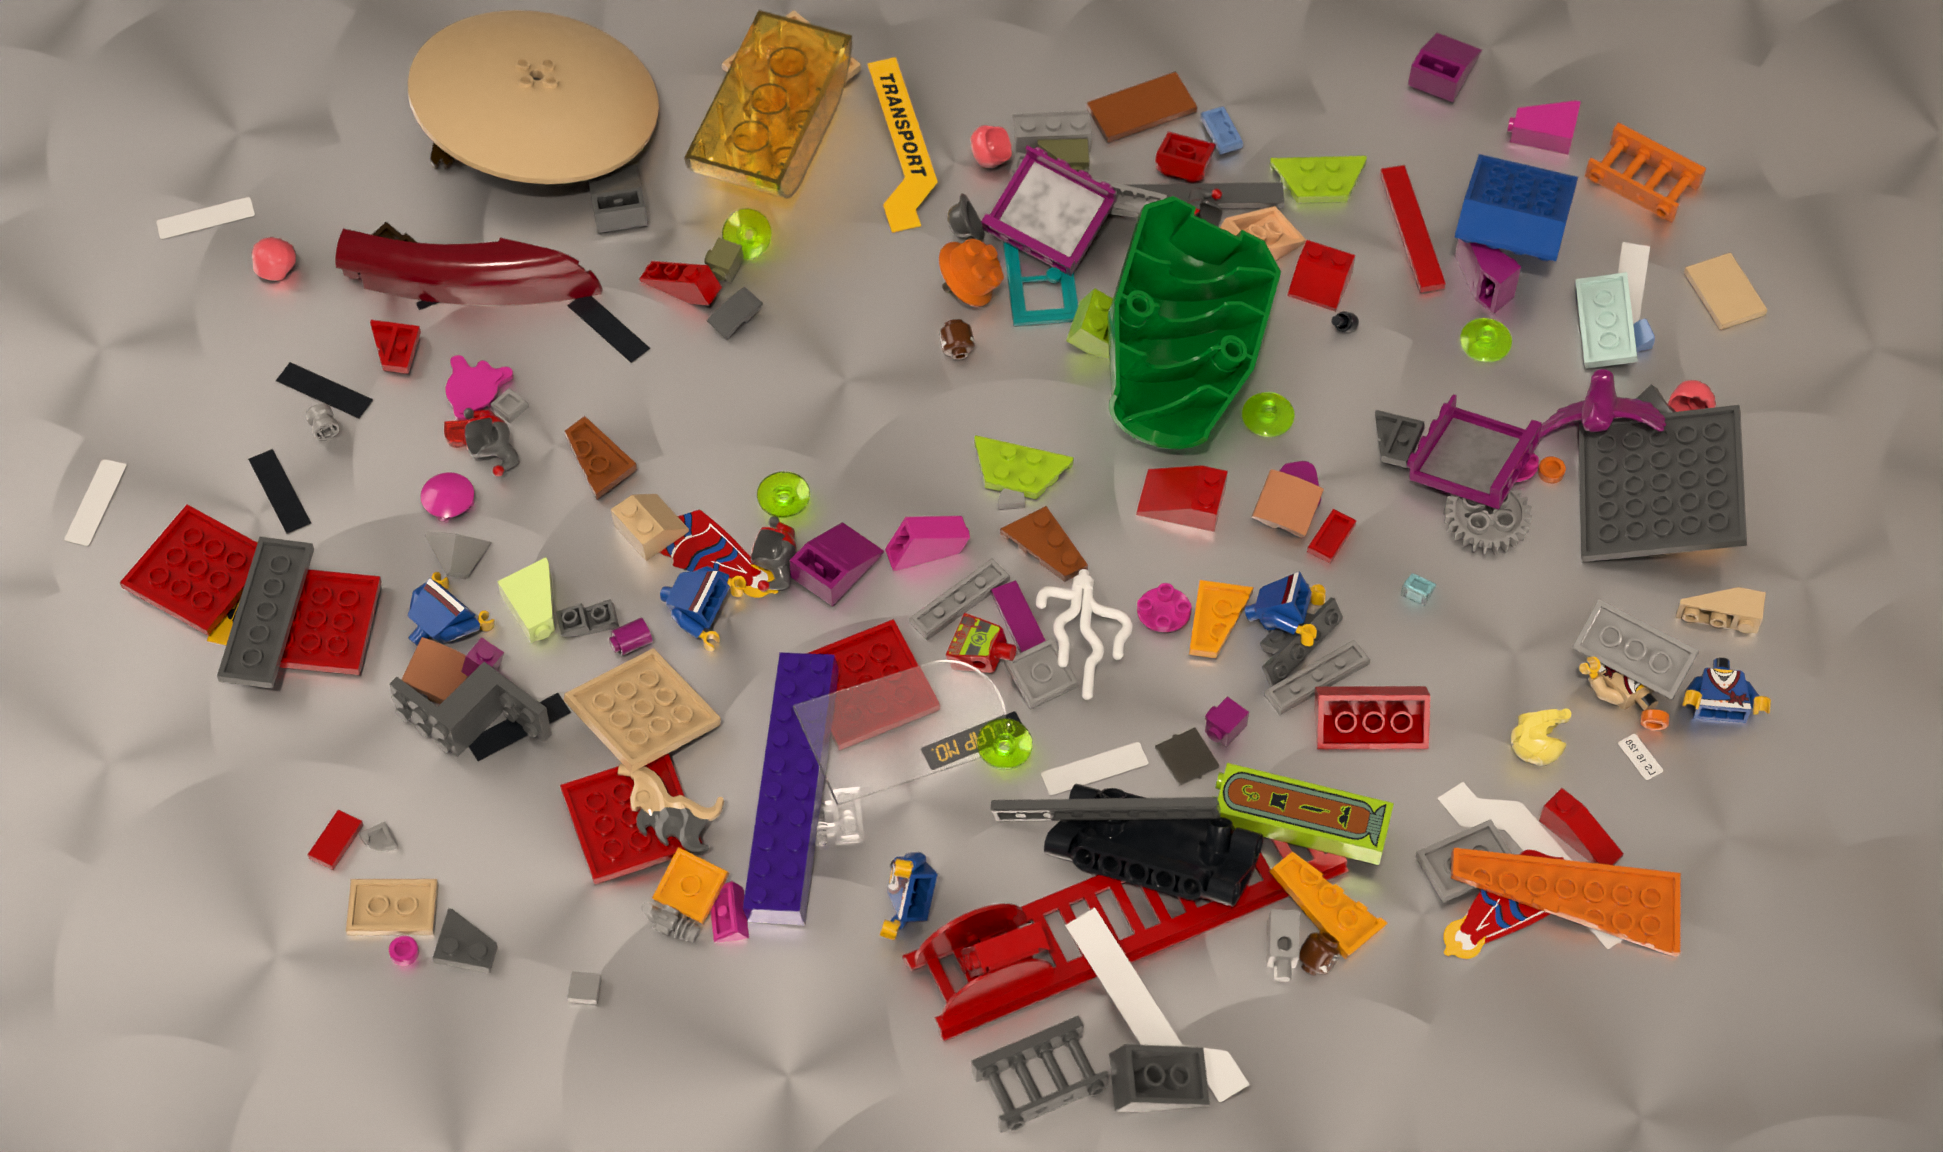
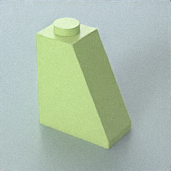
[497,557,555,643]

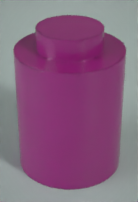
[608,618,653,656]

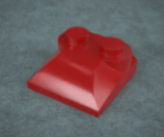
[1155,131,1216,183]

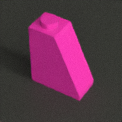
[1507,100,1581,155]
[885,516,970,571]

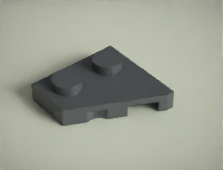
[1375,410,1425,468]
[432,908,498,973]

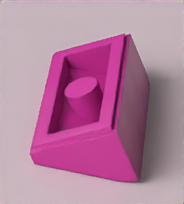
[710,881,749,943]

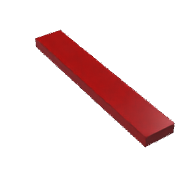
[1380,165,1446,293]

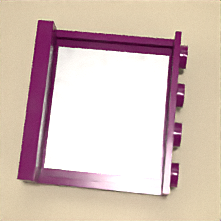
[981,145,1117,276]
[1407,394,1542,509]

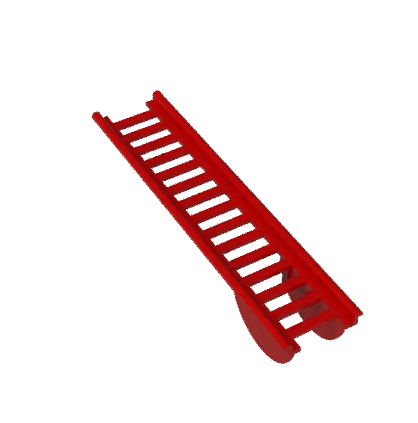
[902,839,1349,1042]

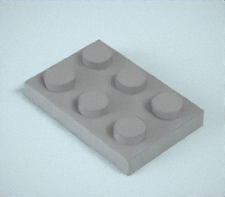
[1415,819,1512,903]

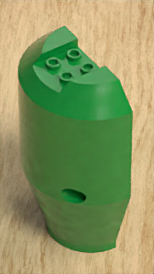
[1107,196,1281,449]

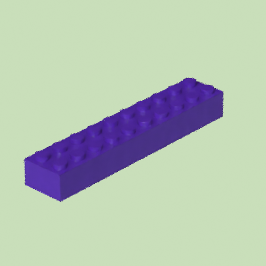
[743,652,839,925]

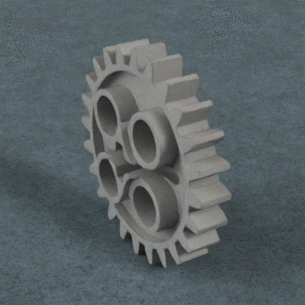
[1444,488,1532,554]

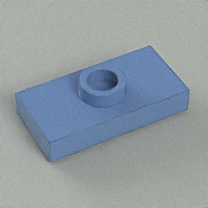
[1200,106,1243,155]

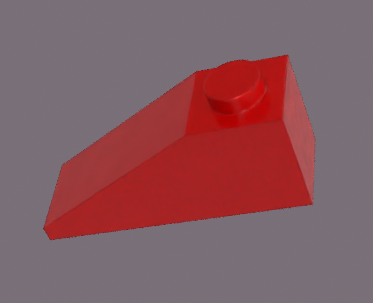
[1539,788,1624,865]

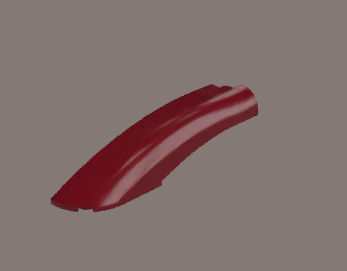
[335,228,603,306]

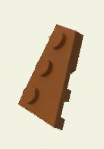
[565,416,637,500]
[1000,506,1088,582]

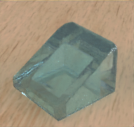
[1400,573,1437,606]

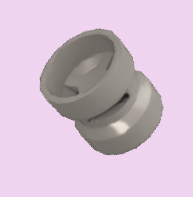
[306,403,340,441]

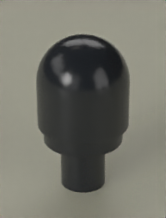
[1331,311,1359,333]

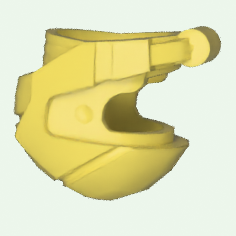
[1511,708,1571,766]

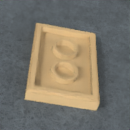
[1684,252,1767,330]
[346,879,438,935]

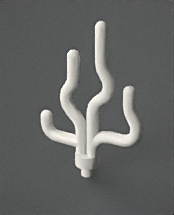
[1036,569,1133,700]

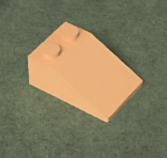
[1220,206,1307,261]

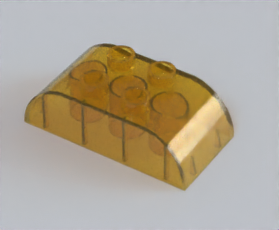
[684,10,852,199]

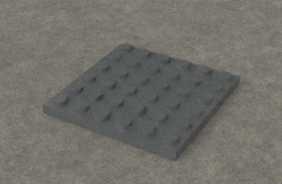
[1579,405,1747,562]

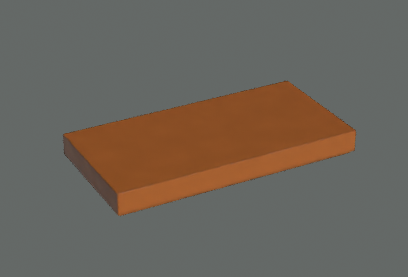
[1086,72,1197,143]

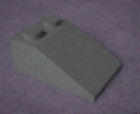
[1109,1044,1210,1112]

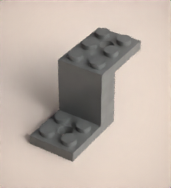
[389,662,552,757]

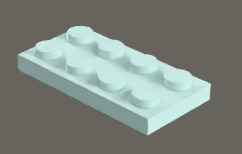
[1575,272,1638,369]

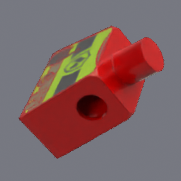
[946,613,1016,673]

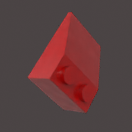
[1136,465,1228,532]

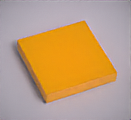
[652,847,730,924]

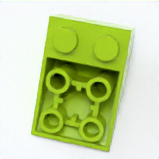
[1066,288,1113,359]

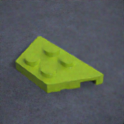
[1270,156,1367,203]
[974,435,1074,500]

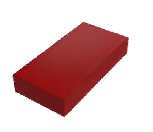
[1307,509,1357,564]
[307,810,363,870]

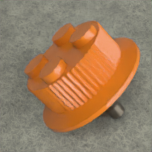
[939,239,1004,307]

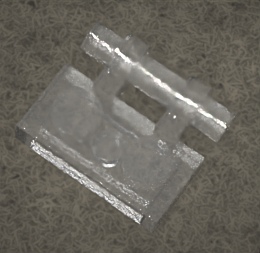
[816,788,865,846]

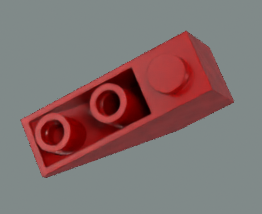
[639,261,722,305]

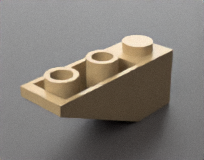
[1675,587,1766,634]

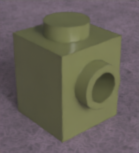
[704,238,744,283]

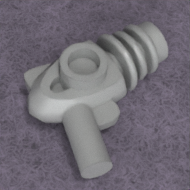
[642,902,701,943]

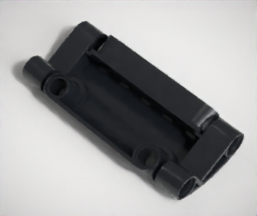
[1044,783,1263,906]

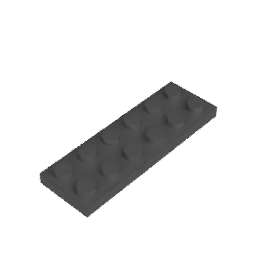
[217,537,314,689]

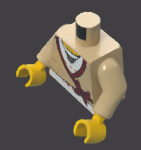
[1579,657,1658,711]

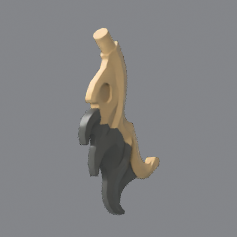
[618,764,724,854]

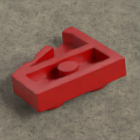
[370,320,421,374]

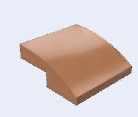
[1251,469,1324,538]
[401,637,468,704]

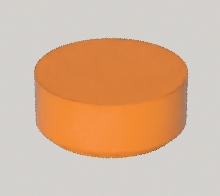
[1538,456,1566,484]
[1640,709,1670,730]

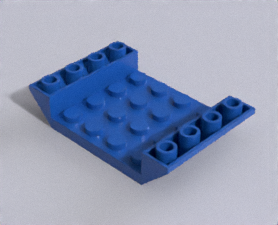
[1455,154,1578,261]

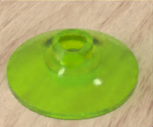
[722,208,772,260]
[1460,318,1512,362]
[1242,392,1295,437]
[757,471,810,518]
[977,718,1033,770]

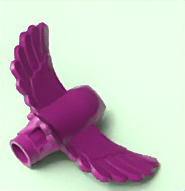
[1540,369,1666,438]

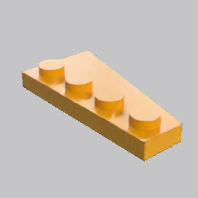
[1269,851,1388,959]

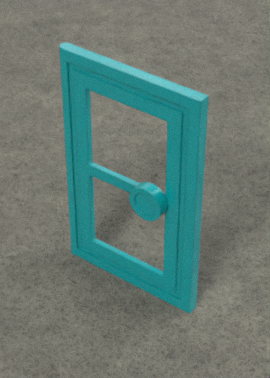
[1003,241,1078,326]

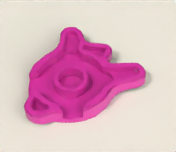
[445,355,513,422]

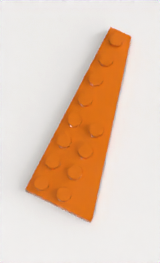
[1451,848,1681,957]

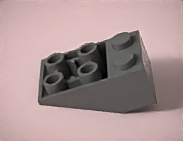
[588,164,647,233]

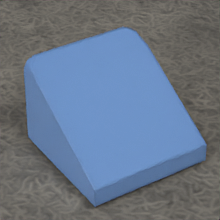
[1633,318,1655,352]

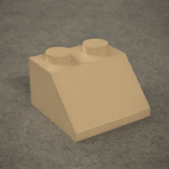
[610,494,689,561]

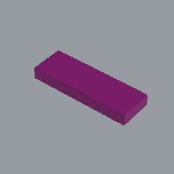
[991,580,1046,653]

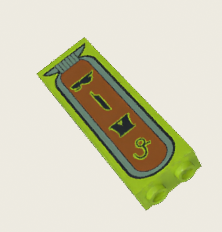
[1213,763,1394,865]

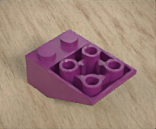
[1408,33,1482,102]
[1455,238,1521,314]
[789,522,884,606]

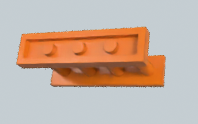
[1585,122,1706,222]

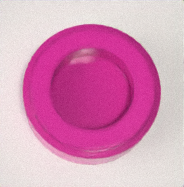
[389,936,419,966]

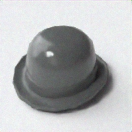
[947,193,985,240]

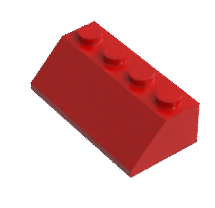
[1314,686,1430,749]

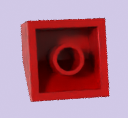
[1287,240,1355,312]

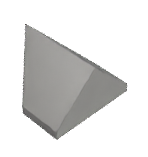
[425,532,492,579]

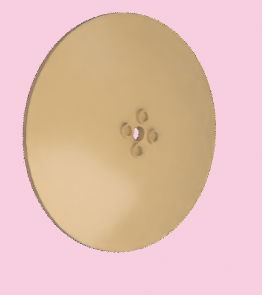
[408,10,659,184]

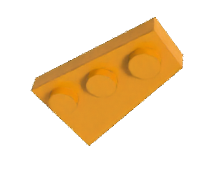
[1189,580,1254,658]

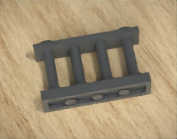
[971,1016,1109,1132]

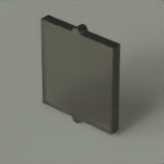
[1155,727,1219,786]

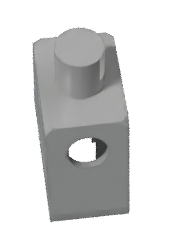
[1266,909,1300,982]

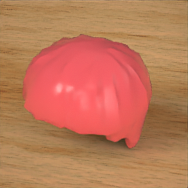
[970,125,1012,168]
[252,236,296,281]
[1668,380,1716,412]

